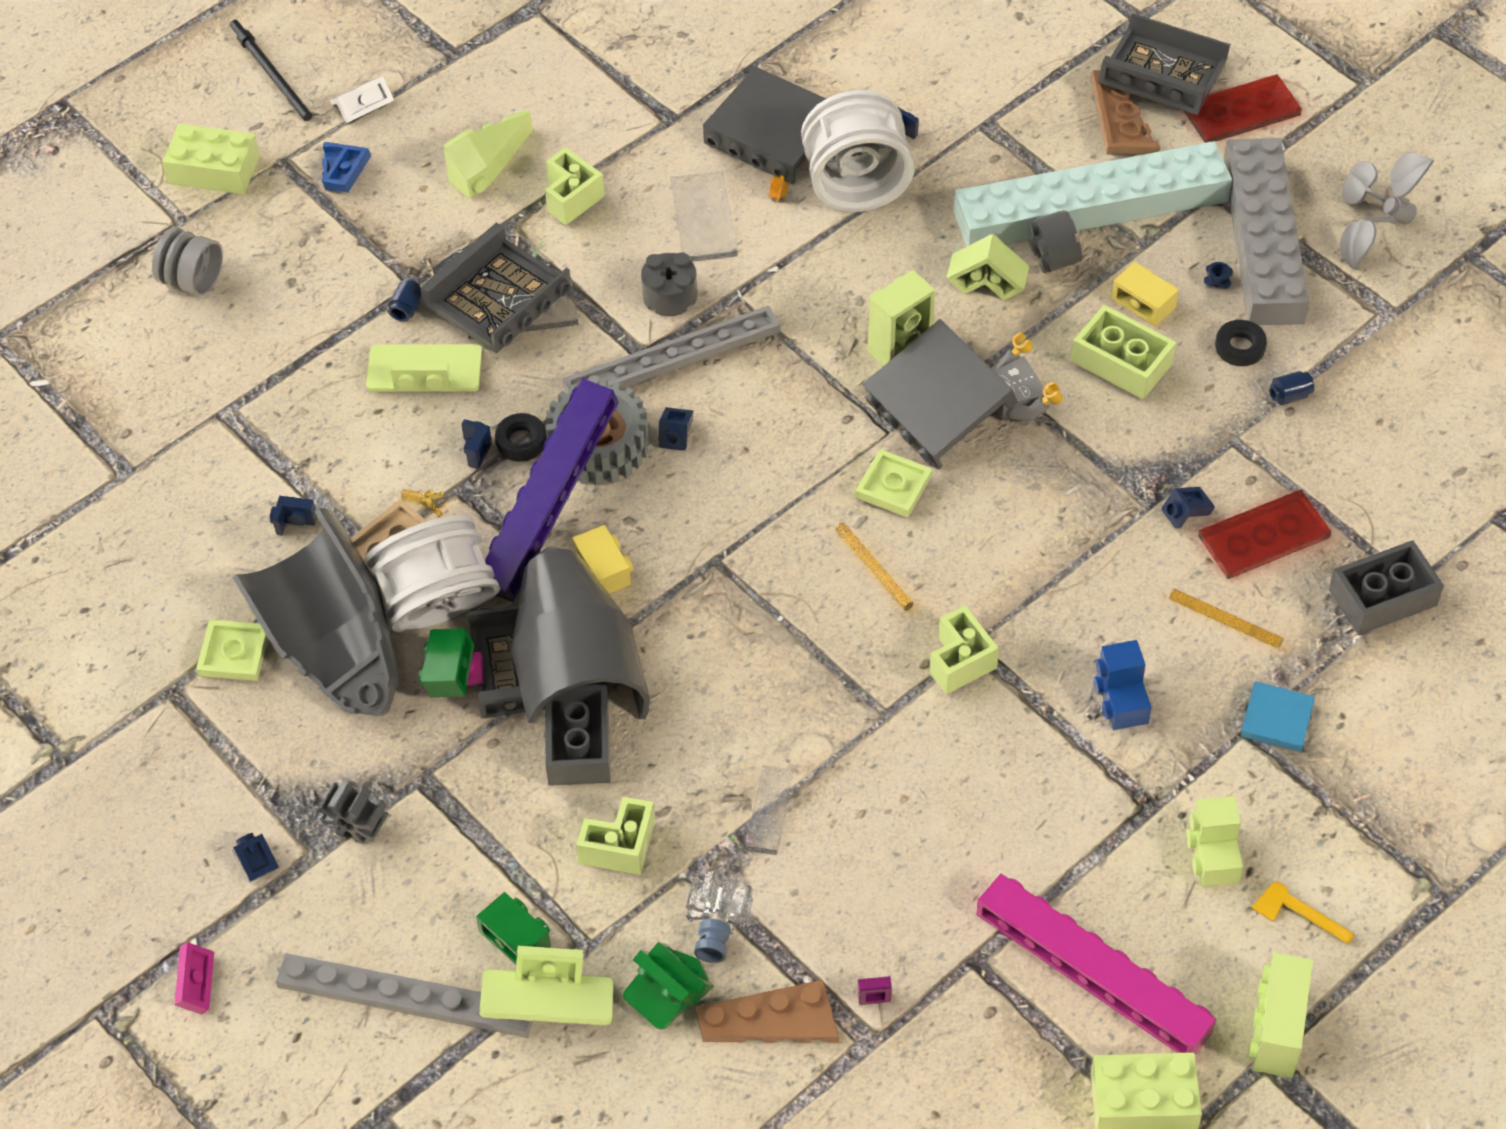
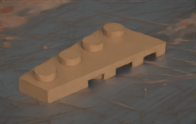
[1091,70,1161,155]
[695,980,839,1043]

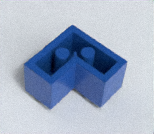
[1093,640,1152,730]

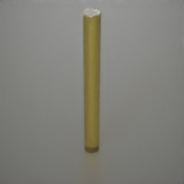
[835,522,914,611]
[1169,588,1284,649]

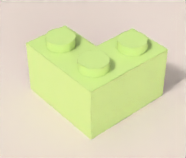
[545,147,605,225]
[947,234,1029,300]
[929,605,999,695]
[1186,796,1243,887]
[576,797,655,875]

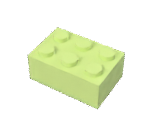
[162,124,260,194]
[868,270,935,366]
[1071,305,1176,400]
[1248,952,1313,1078]
[1090,1053,1202,1129]

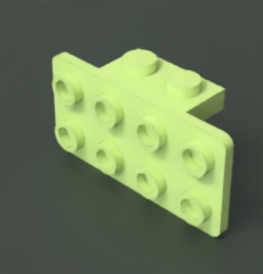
[366,344,482,392]
[479,946,613,1025]

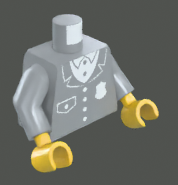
[992,332,1063,422]

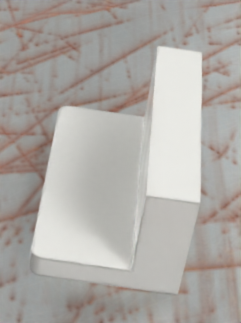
[330,76,394,123]

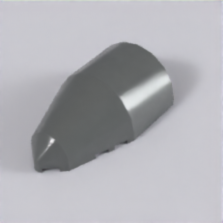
[233,508,399,717]
[511,546,650,723]

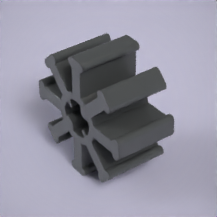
[318,780,388,844]

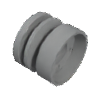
[152,227,223,296]

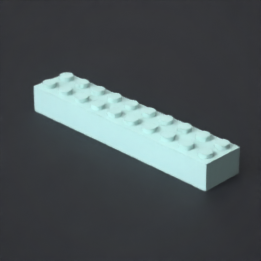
[954,141,1232,247]

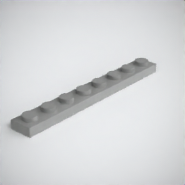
[562,306,781,394]
[276,953,533,1038]

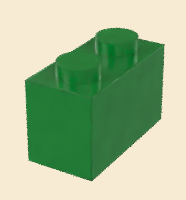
[419,628,475,698]
[476,891,551,965]

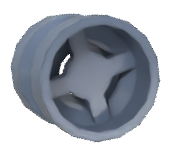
[694,919,731,963]

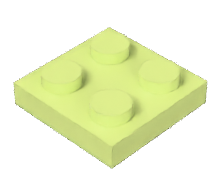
[855,449,933,518]
[196,620,268,681]

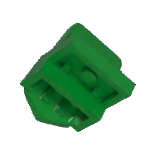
[623,942,714,1030]

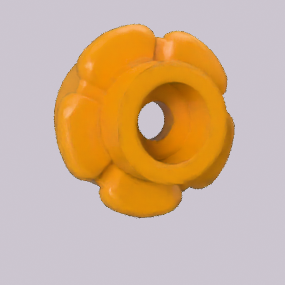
[768,175,789,202]

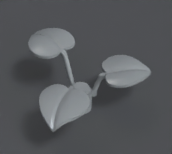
[1340,152,1434,270]

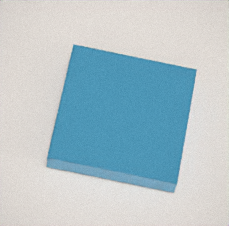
[1240,681,1315,752]

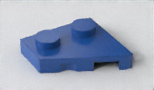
[322,142,371,193]

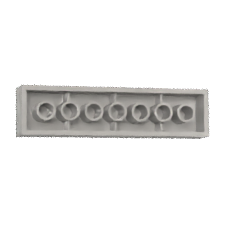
[1224,138,1309,325]

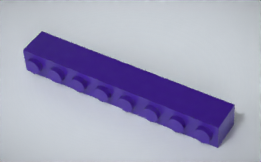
[485,378,619,603]

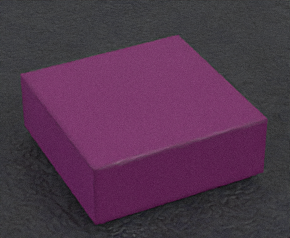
[857,976,892,1005]

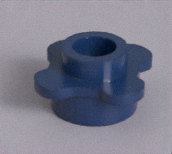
[1204,262,1233,289]

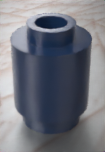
[388,280,422,322]
[1269,371,1314,405]

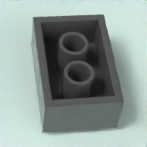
[1329,540,1444,635]
[545,684,611,786]

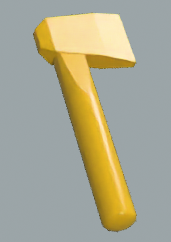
[1251,882,1354,944]

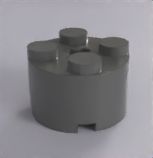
[1028,210,1082,274]
[641,252,698,316]

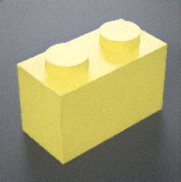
[1112,262,1179,327]
[572,525,633,594]

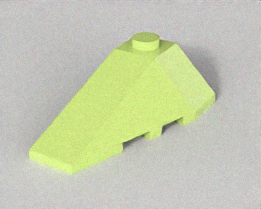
[443,110,533,199]

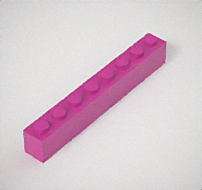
[976,873,1216,1055]

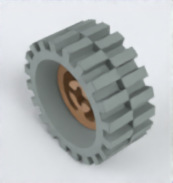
[546,379,649,485]

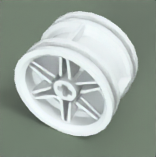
[801,90,915,212]
[365,515,500,632]

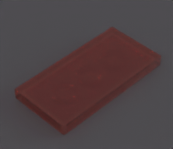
[1183,74,1302,143]
[1198,489,1332,579]

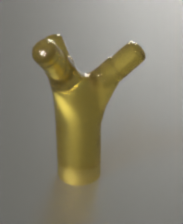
[401,489,444,517]

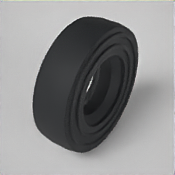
[1215,319,1267,366]
[495,413,547,461]

